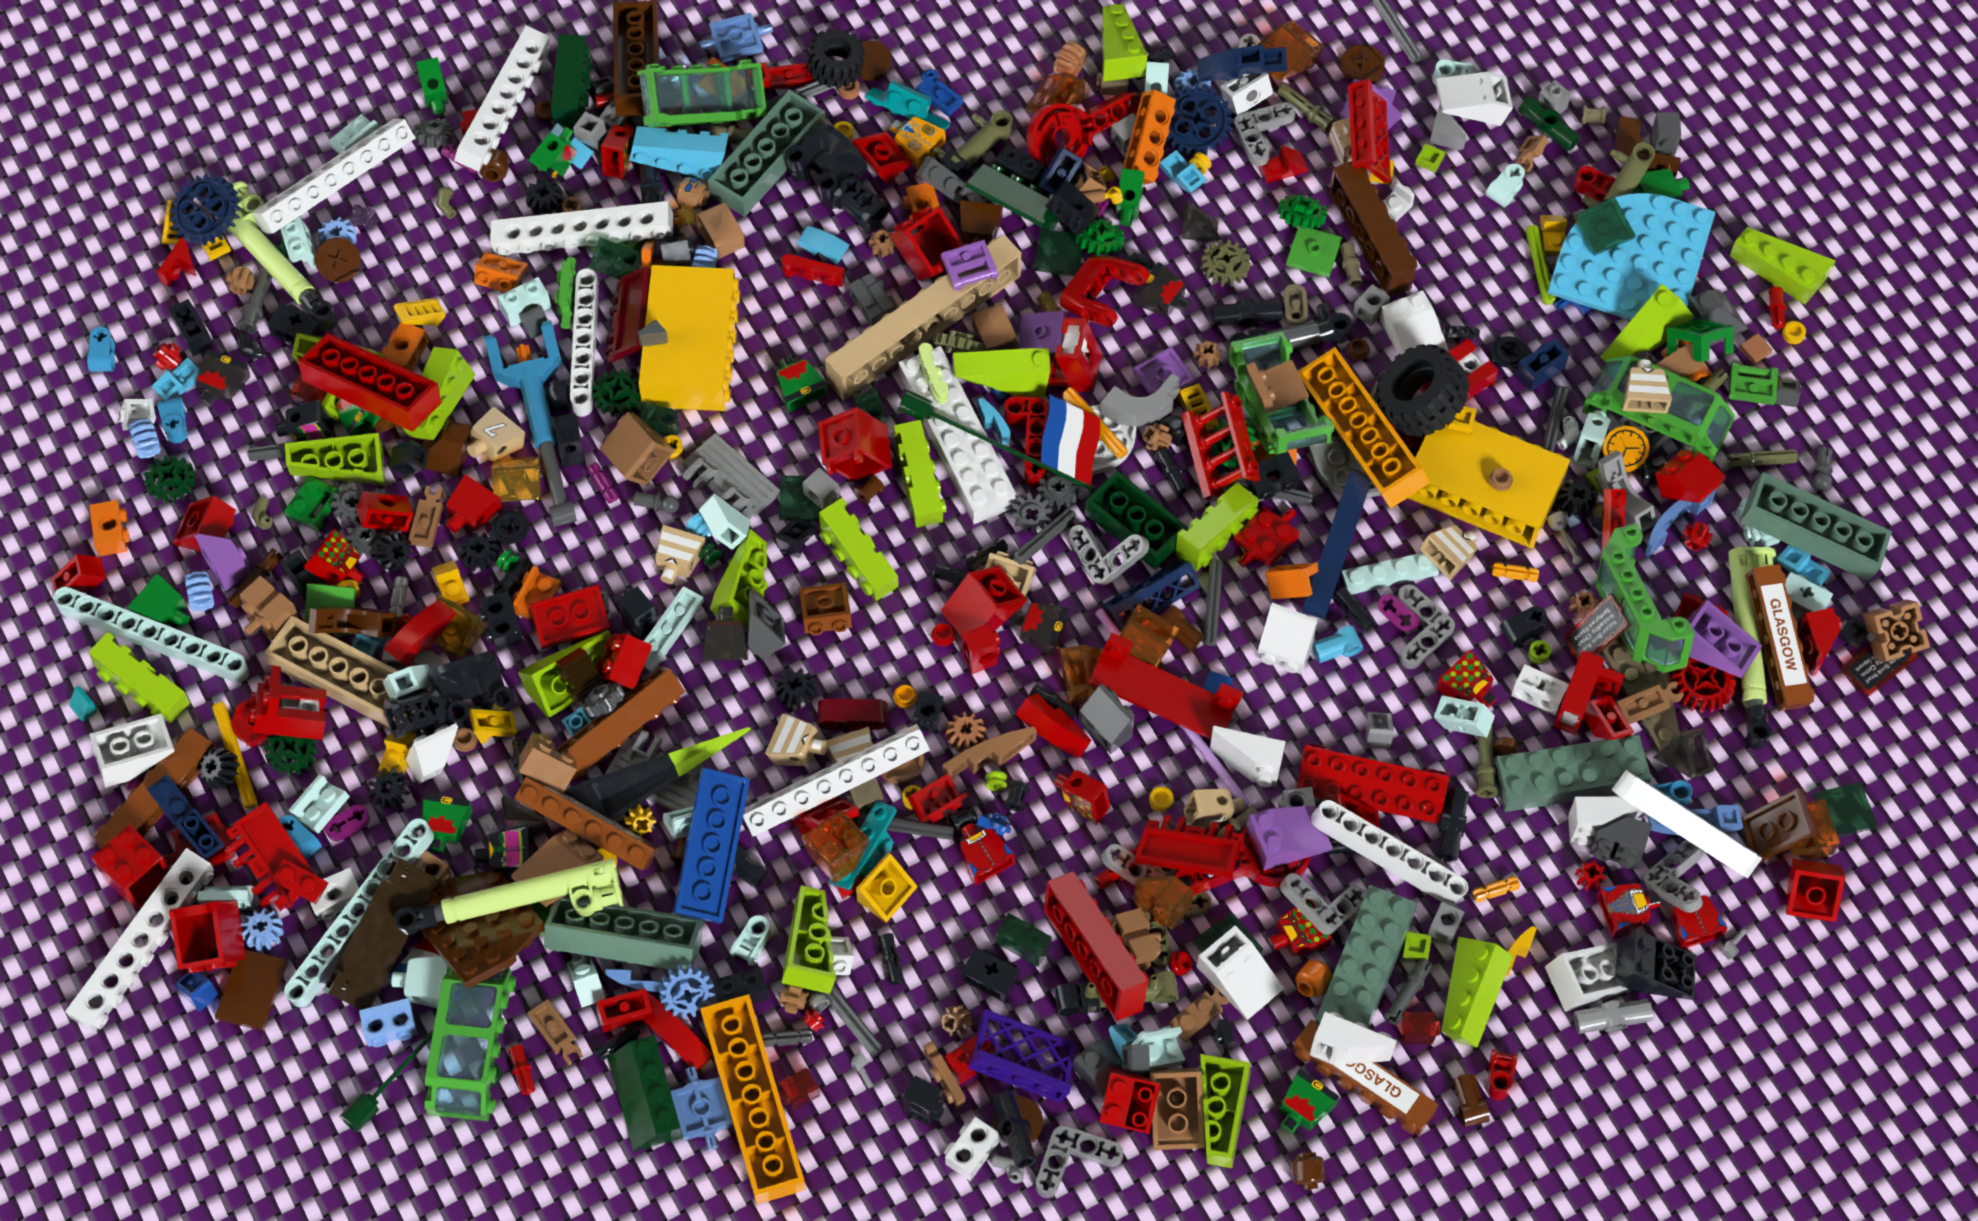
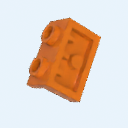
[474,252,528,293]
[512,565,562,621]

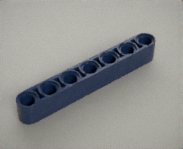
[1302,468,1371,620]

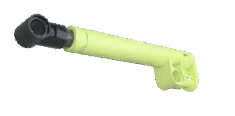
[218,181,338,331]
[1728,547,1776,750]
[394,858,624,935]

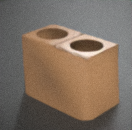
[696,202,745,260]
[971,304,1018,351]

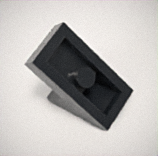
[775,517,817,558]
[279,549,323,602]

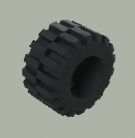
[807,28,865,89]

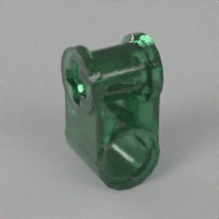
[851,386,886,424]
[639,401,681,437]

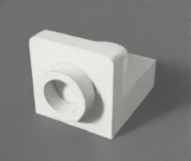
[1384,182,1415,222]
[117,399,156,430]
[830,937,854,975]

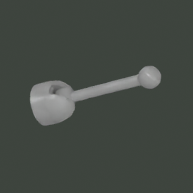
[1546,511,1582,565]
[806,989,830,1012]

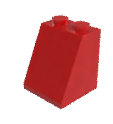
[941,565,1027,638]

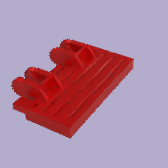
[224,802,317,911]
[1134,814,1244,878]

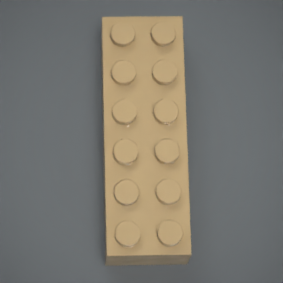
[264,615,398,728]

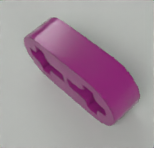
[1378,594,1419,631]
[325,805,370,842]

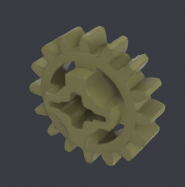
[1201,240,1251,287]
[934,330,985,356]

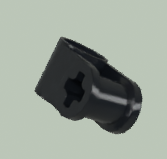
[1499,606,1547,647]

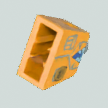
[890,117,946,170]

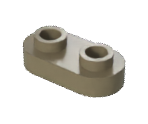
[1283,284,1308,326]

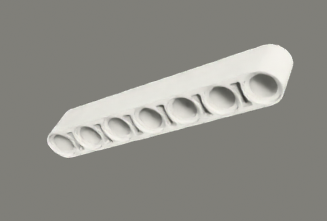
[570,269,599,417]
[1612,769,1762,878]
[1311,800,1468,904]

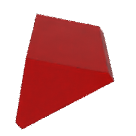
[852,131,912,185]

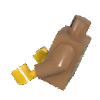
[1070,161,1123,204]

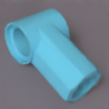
[1312,626,1363,663]

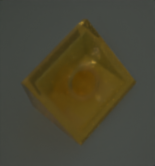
[491,456,541,502]
[435,595,484,658]

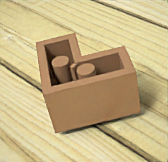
[519,732,577,794]

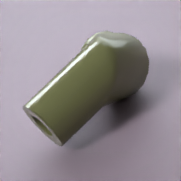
[436,187,457,219]
[252,497,273,530]

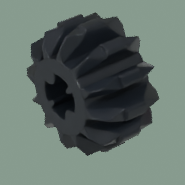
[525,177,564,215]
[1557,478,1598,519]
[371,531,414,571]
[459,532,499,573]
[775,668,815,709]
[198,748,241,789]
[368,768,410,809]

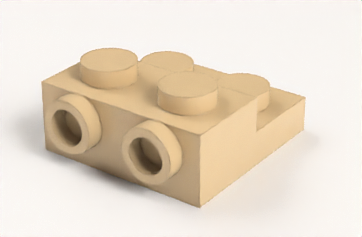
[985,551,1037,613]

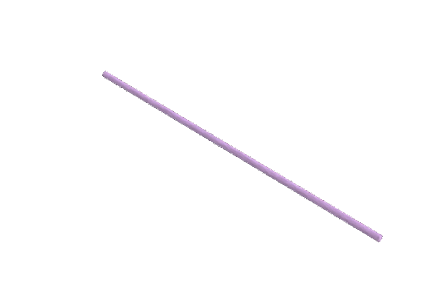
[1095,609,1397,1003]

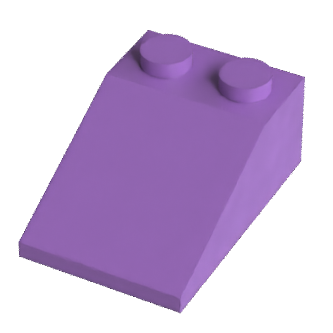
[1673,600,1762,678]
[1246,805,1333,871]

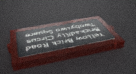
[1564,593,1631,661]
[1840,645,1919,698]

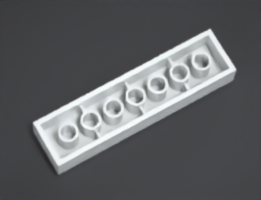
[899,346,1017,525]

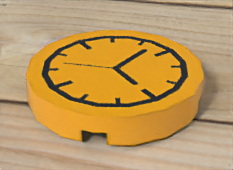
[1603,426,1650,473]

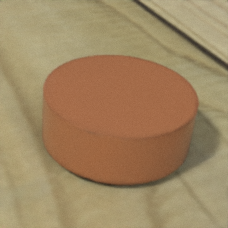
[838,80,860,100]

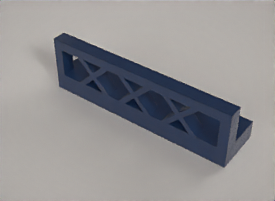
[1102,558,1201,633]

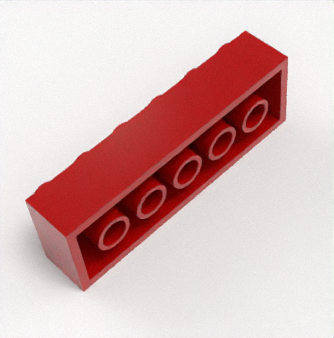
[298,333,442,432]
[1043,871,1149,1021]

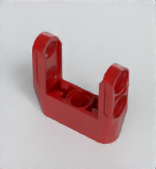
[1060,256,1150,327]

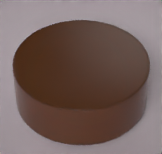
[534,100,553,123]
[1493,737,1519,756]

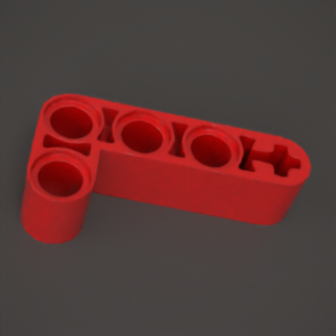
[1004,396,1048,488]

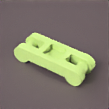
[919,343,948,404]

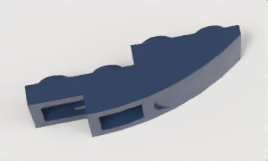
[1197,45,1287,82]
[147,774,225,860]

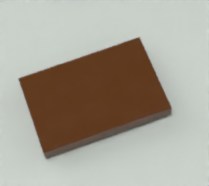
[1741,788,1817,863]
[215,950,288,1031]

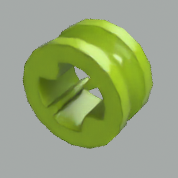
[1528,640,1551,664]
[985,771,1007,791]

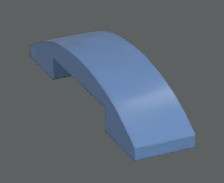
[1645,490,1716,557]
[1647,805,1743,835]
[606,968,703,992]

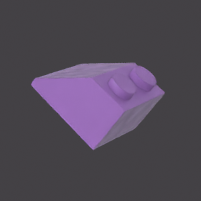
[195,534,251,593]

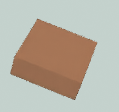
[1739,334,1773,364]

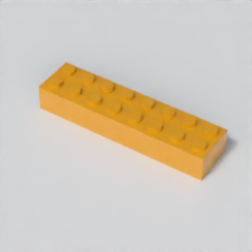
[1298,347,1430,509]
[700,994,806,1205]

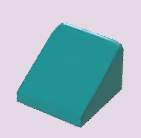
[69,686,97,721]

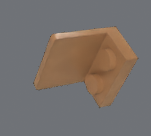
[1246,360,1309,415]

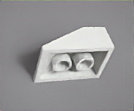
[1379,291,1449,354]
[1257,603,1318,675]
[89,714,175,788]
[1210,726,1286,787]
[1568,797,1645,846]
[1545,942,1630,1012]

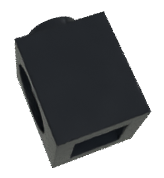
[389,440,429,477]
[913,691,944,732]

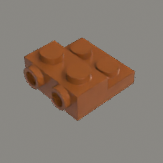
[799,582,852,636]

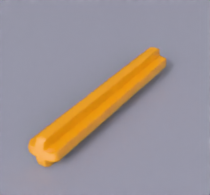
[1063,387,1128,459]

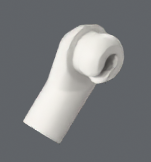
[1557,416,1579,450]

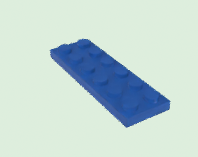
[673,768,750,924]

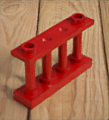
[1181,391,1261,502]

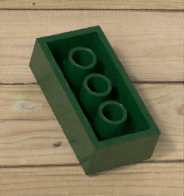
[551,34,593,131]
[1085,471,1188,571]

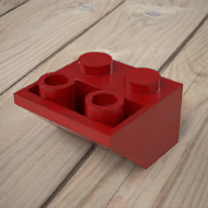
[596,634,653,690]
[1099,1067,1161,1134]

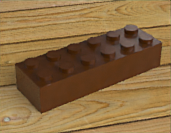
[613,0,661,116]
[1329,161,1418,297]

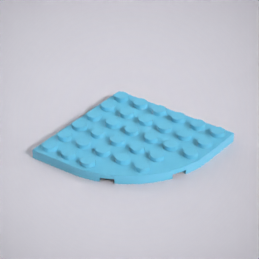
[1547,193,1715,321]

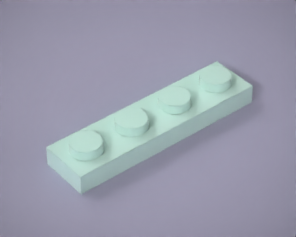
[1341,553,1439,595]
[643,586,704,674]

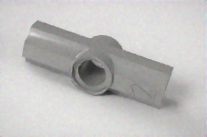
[1573,999,1653,1034]

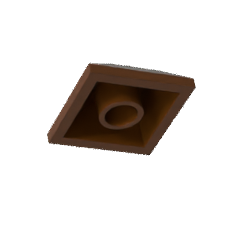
[422,420,472,478]

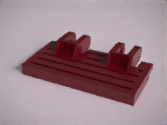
[604,266,651,363]

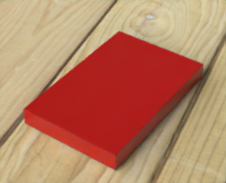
[529,584,611,650]

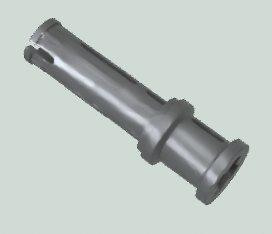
[237,268,273,334]

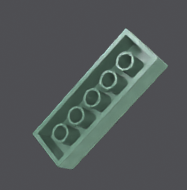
[708,89,826,217]
[1740,472,1892,581]
[1494,735,1651,812]
[1315,885,1417,1028]
[544,896,703,971]

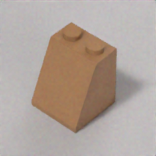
[599,412,675,486]

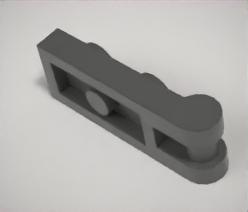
[916,156,972,205]

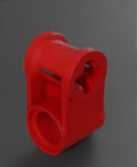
[1573,166,1616,203]
[1487,1049,1518,1101]

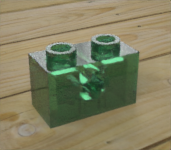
[588,237,642,279]
[996,913,1052,967]

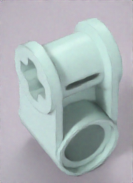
[1432,59,1476,85]
[1485,164,1525,208]
[730,915,771,966]

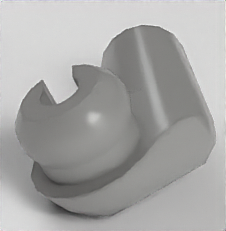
[992,1154,1024,1184]

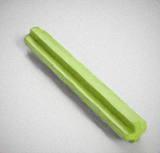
[1526,225,1556,305]

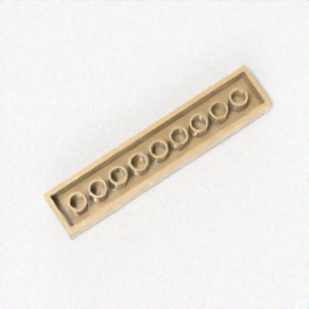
[825,235,1021,401]

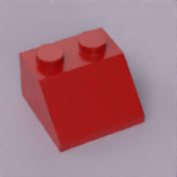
[1655,449,1726,503]
[172,496,236,552]
[1797,607,1842,676]
[1786,858,1845,922]

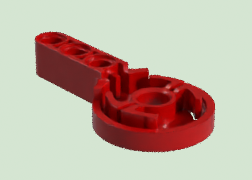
[1027,92,1142,169]
[1173,827,1311,898]

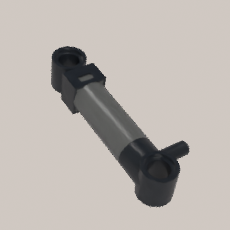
[1228,304,1352,362]

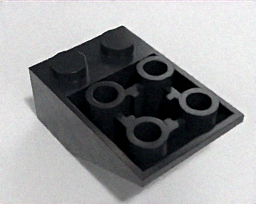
[1615,929,1696,1000]

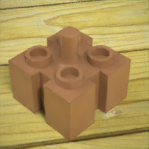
[240,576,299,640]
[1863,599,1930,662]
[1110,908,1162,972]

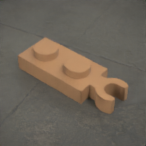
[408,486,443,548]
[1616,682,1684,724]
[1169,987,1229,1043]
[527,999,583,1066]
[923,1041,965,1110]

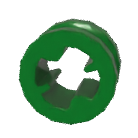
[496,549,520,573]

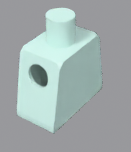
[1145,62,1169,119]
[1572,411,1610,469]
[391,956,449,1008]

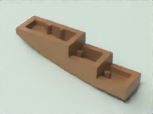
[942,726,1037,779]

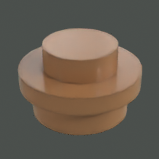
[1489,468,1513,491]
[453,728,478,752]

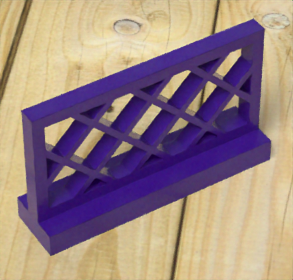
[968,1009,1076,1103]

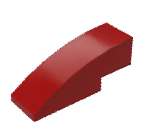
[384,600,457,667]
[1016,693,1092,758]

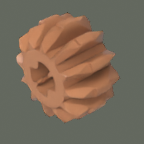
[1054,41,1087,81]
[945,712,987,752]

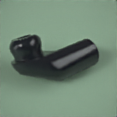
[238,333,265,360]

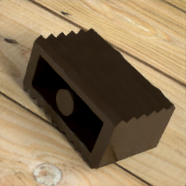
[556,648,604,705]

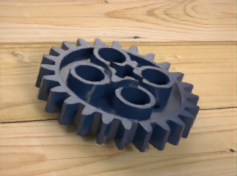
[1166,85,1233,157]
[169,174,241,246]

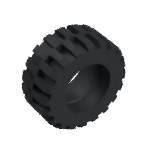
[1376,344,1469,436]

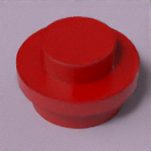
[931,623,955,646]
[1169,951,1192,976]
[802,1009,826,1032]

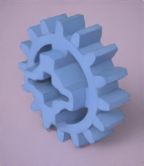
[659,964,714,1018]

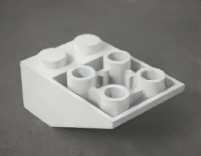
[1435,72,1513,126]
[1196,925,1284,1020]
[1310,1012,1397,1065]

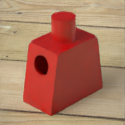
[446,474,503,533]

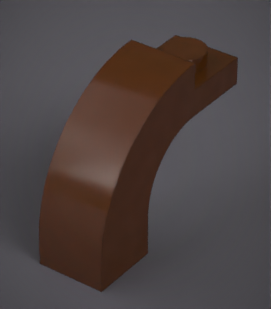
[1615,116,1681,177]
[308,606,397,637]

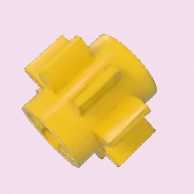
[624,804,656,837]

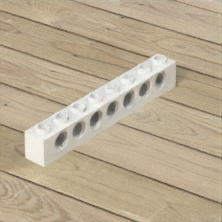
[454,25,551,172]
[252,118,415,233]
[490,201,673,256]
[743,724,930,837]
[65,848,214,1033]

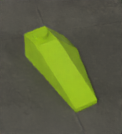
[1600,284,1694,363]
[952,348,1050,398]
[710,529,768,626]
[518,630,611,717]

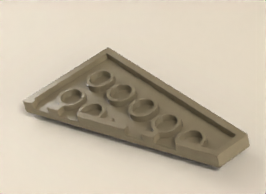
[1597,630,1681,755]

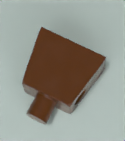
[960,200,1003,245]

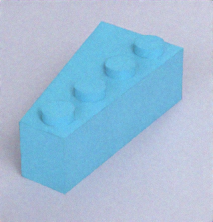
[629,126,729,180]

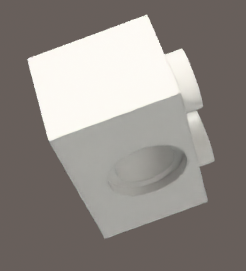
[1220,73,1273,115]
[310,868,359,921]

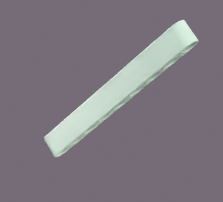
[53,587,249,683]
[284,819,434,1007]

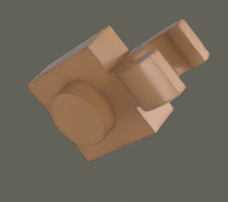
[1515,135,1549,172]

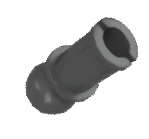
[1813,447,1833,491]
[634,491,679,514]

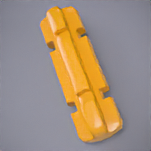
[1492,562,1539,582]
[1472,876,1520,903]

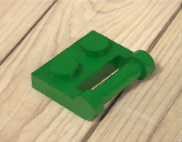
[284,475,340,532]

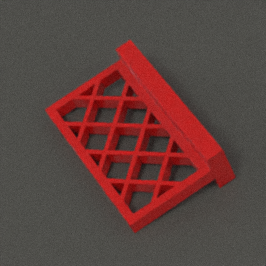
[1348,79,1391,183]

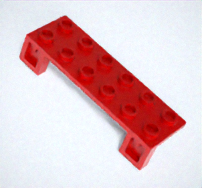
[1089,632,1244,739]
[1296,742,1451,824]

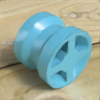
[686,512,712,539]

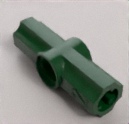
[1518,96,1581,151]

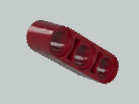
[817,699,888,730]

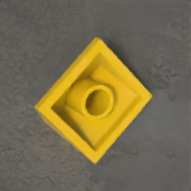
[856,853,918,923]

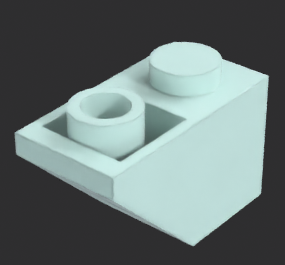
[699,494,751,550]
[383,664,432,700]
[566,955,606,1008]

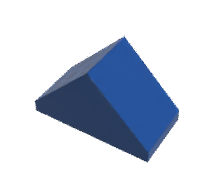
[174,972,218,1012]

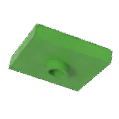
[1286,226,1342,278]
[304,583,356,635]

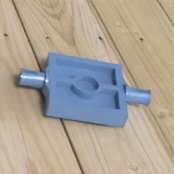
[699,13,773,63]
[671,1067,733,1151]

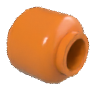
[1295,960,1333,997]

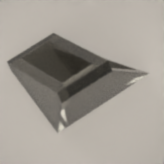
[1182,201,1218,242]
[1653,727,1714,780]
[501,795,547,835]

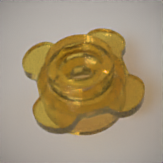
[677,202,696,226]

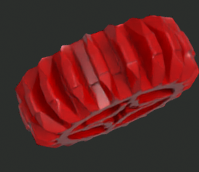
[1670,657,1736,714]

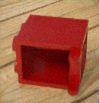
[889,206,964,280]
[818,407,892,482]
[91,824,169,911]
[169,901,246,974]

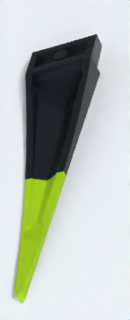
[564,727,751,821]

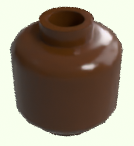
[479,149,510,182]
[1291,1152,1326,1190]

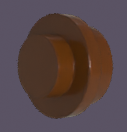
[1347,338,1370,361]

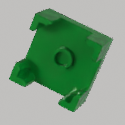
[1667,318,1734,362]

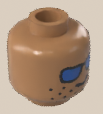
[674,177,709,210]

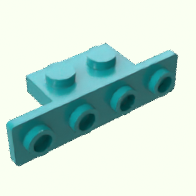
[865,80,951,130]
[829,801,897,890]

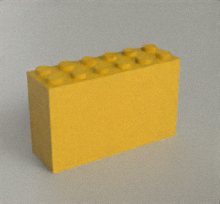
[639,265,740,411]
[1408,420,1570,549]

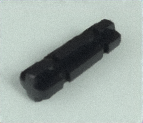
[965,539,1008,571]
[595,1023,640,1061]

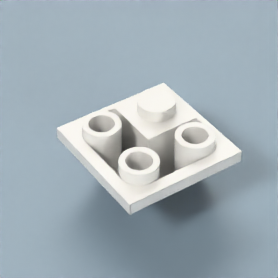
[405,723,458,784]

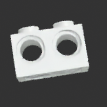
[1511,664,1569,716]
[944,1117,1000,1181]

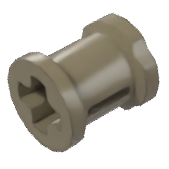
[1581,105,1606,126]

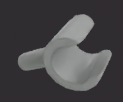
[1721,929,1746,960]
[851,1052,874,1089]

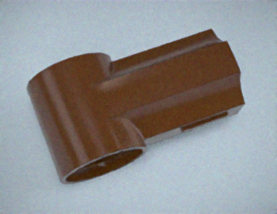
[1154,605,1204,652]
[1453,1074,1490,1127]

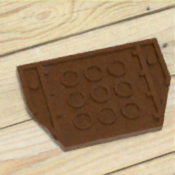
[421,870,545,989]

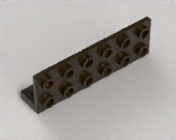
[323,856,438,1010]

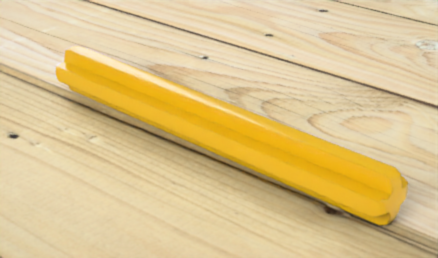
[212,702,258,810]

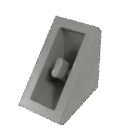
[1430,105,1467,150]
[1366,712,1394,749]

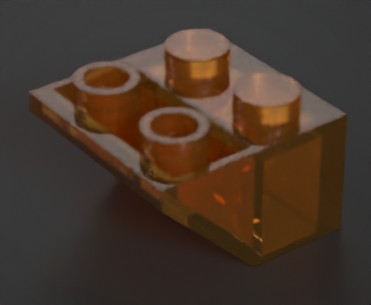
[1025,72,1085,119]
[1119,604,1179,667]
[1059,645,1102,704]
[1790,799,1840,859]
[802,810,869,883]
[1134,876,1193,930]

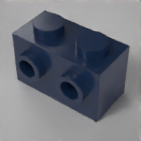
[1037,145,1083,195]
[1516,338,1569,392]

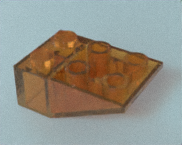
[1257,20,1325,81]

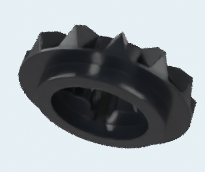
[1443,326,1480,340]
[1491,336,1528,370]
[491,510,529,546]

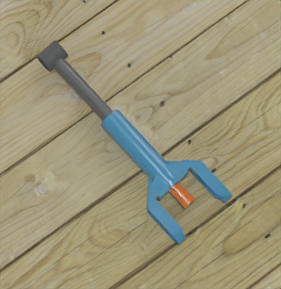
[484,320,577,527]

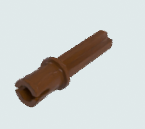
[227,548,283,609]

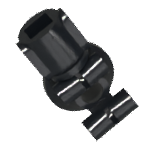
[785,123,891,233]
[384,650,515,739]

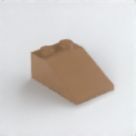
[511,829,604,907]
[1150,1067,1205,1150]

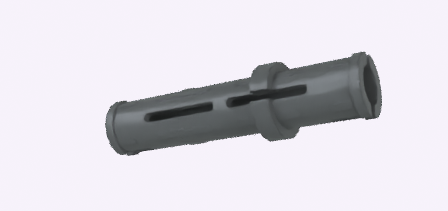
[1384,958,1433,1025]

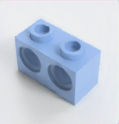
[359,998,418,1047]

